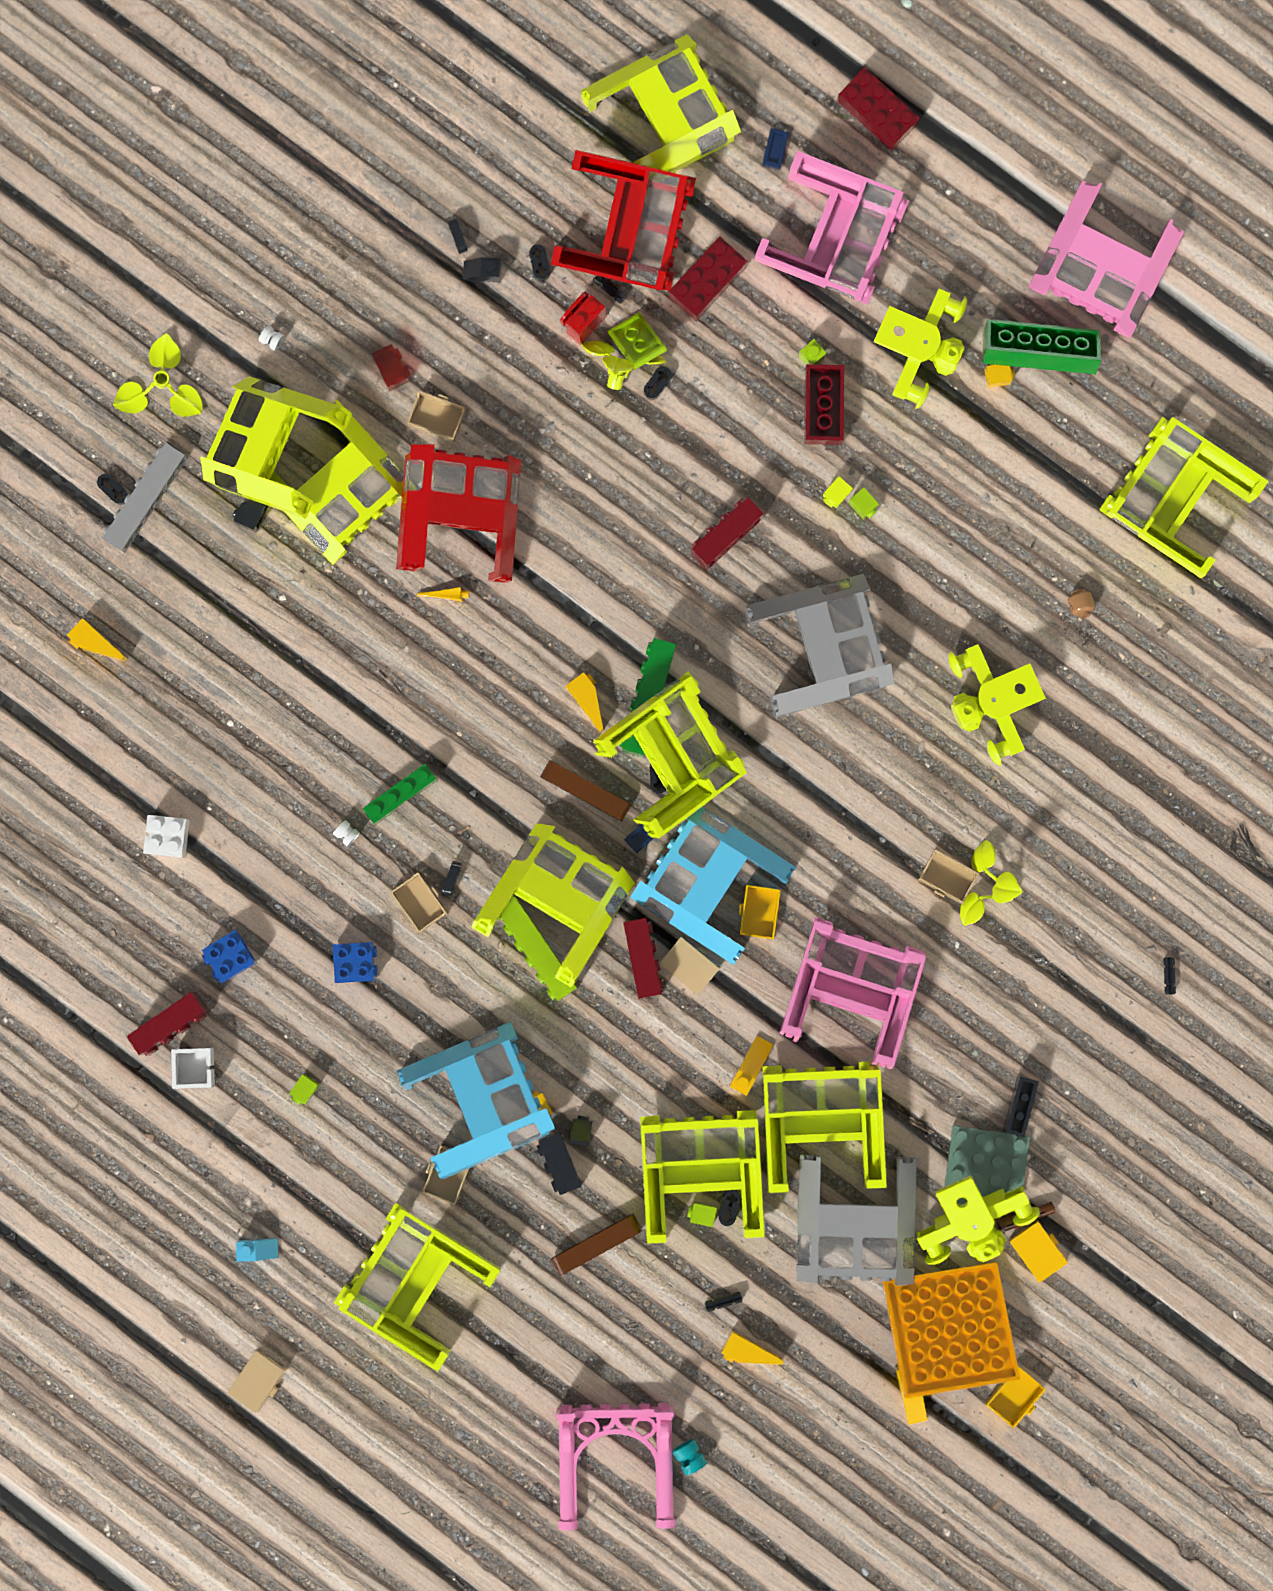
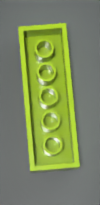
[498,895,577,1001]

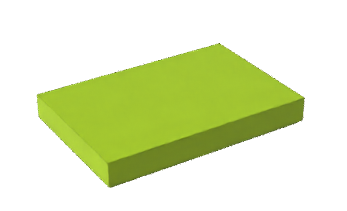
[607,312,667,370]

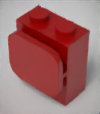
[560,291,606,345]

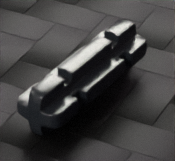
[593,275,626,304]
[1163,957,1176,995]
[705,1292,743,1312]

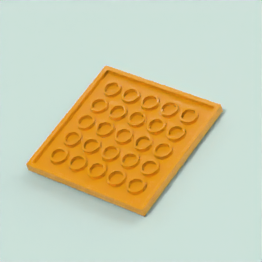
[882,1262,1020,1399]

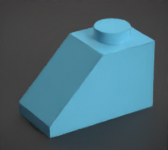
[236,1238,279,1262]

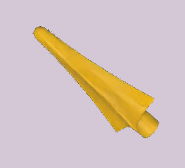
[417,587,470,602]

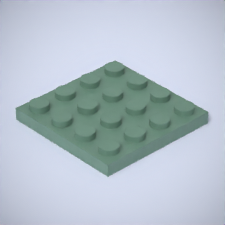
[944,1125,1030,1213]

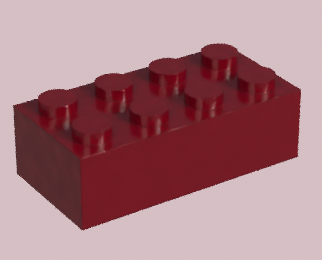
[837,67,920,152]
[668,236,748,322]
[804,364,844,445]
[691,497,764,571]
[623,918,664,999]
[126,992,209,1056]

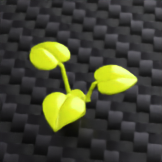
[113,334,202,417]
[581,340,667,390]
[960,840,1023,926]

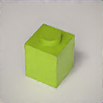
[799,339,826,365]
[848,488,879,520]
[289,1074,320,1105]
[687,1202,717,1227]

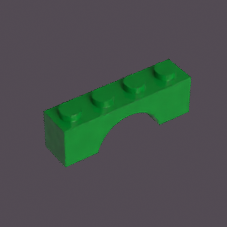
[362,764,438,825]

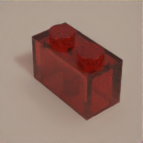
[371,344,411,391]

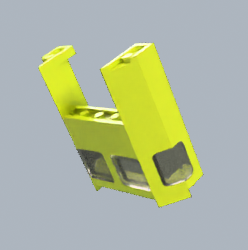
[201,376,352,519]

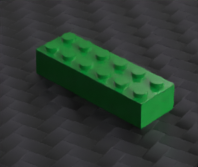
[983,319,1101,374]
[619,638,676,758]

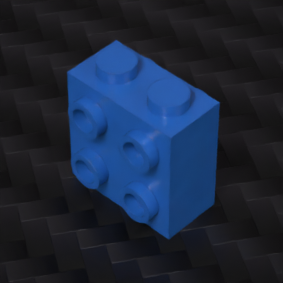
[202,930,257,983]
[333,942,378,983]

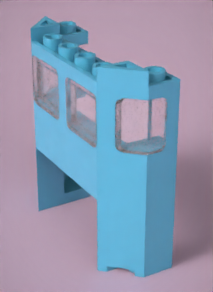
[630,807,796,965]
[397,1022,555,1180]

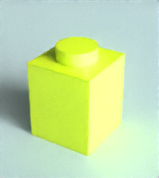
[823,476,853,509]

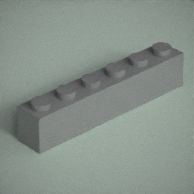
[103,443,188,553]

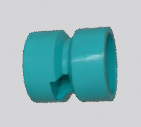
[672,1439,707,1476]

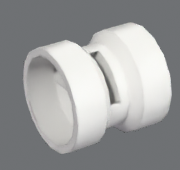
[259,325,285,351]
[333,820,360,847]

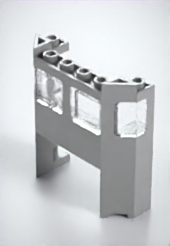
[745,574,895,718]
[796,1154,916,1286]

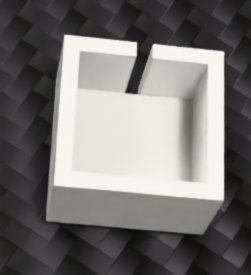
[143,815,190,858]
[171,1048,215,1089]

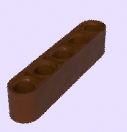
[540,760,631,822]
[550,1213,643,1276]

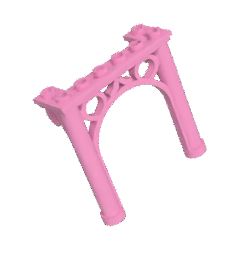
[556,1403,676,1530]

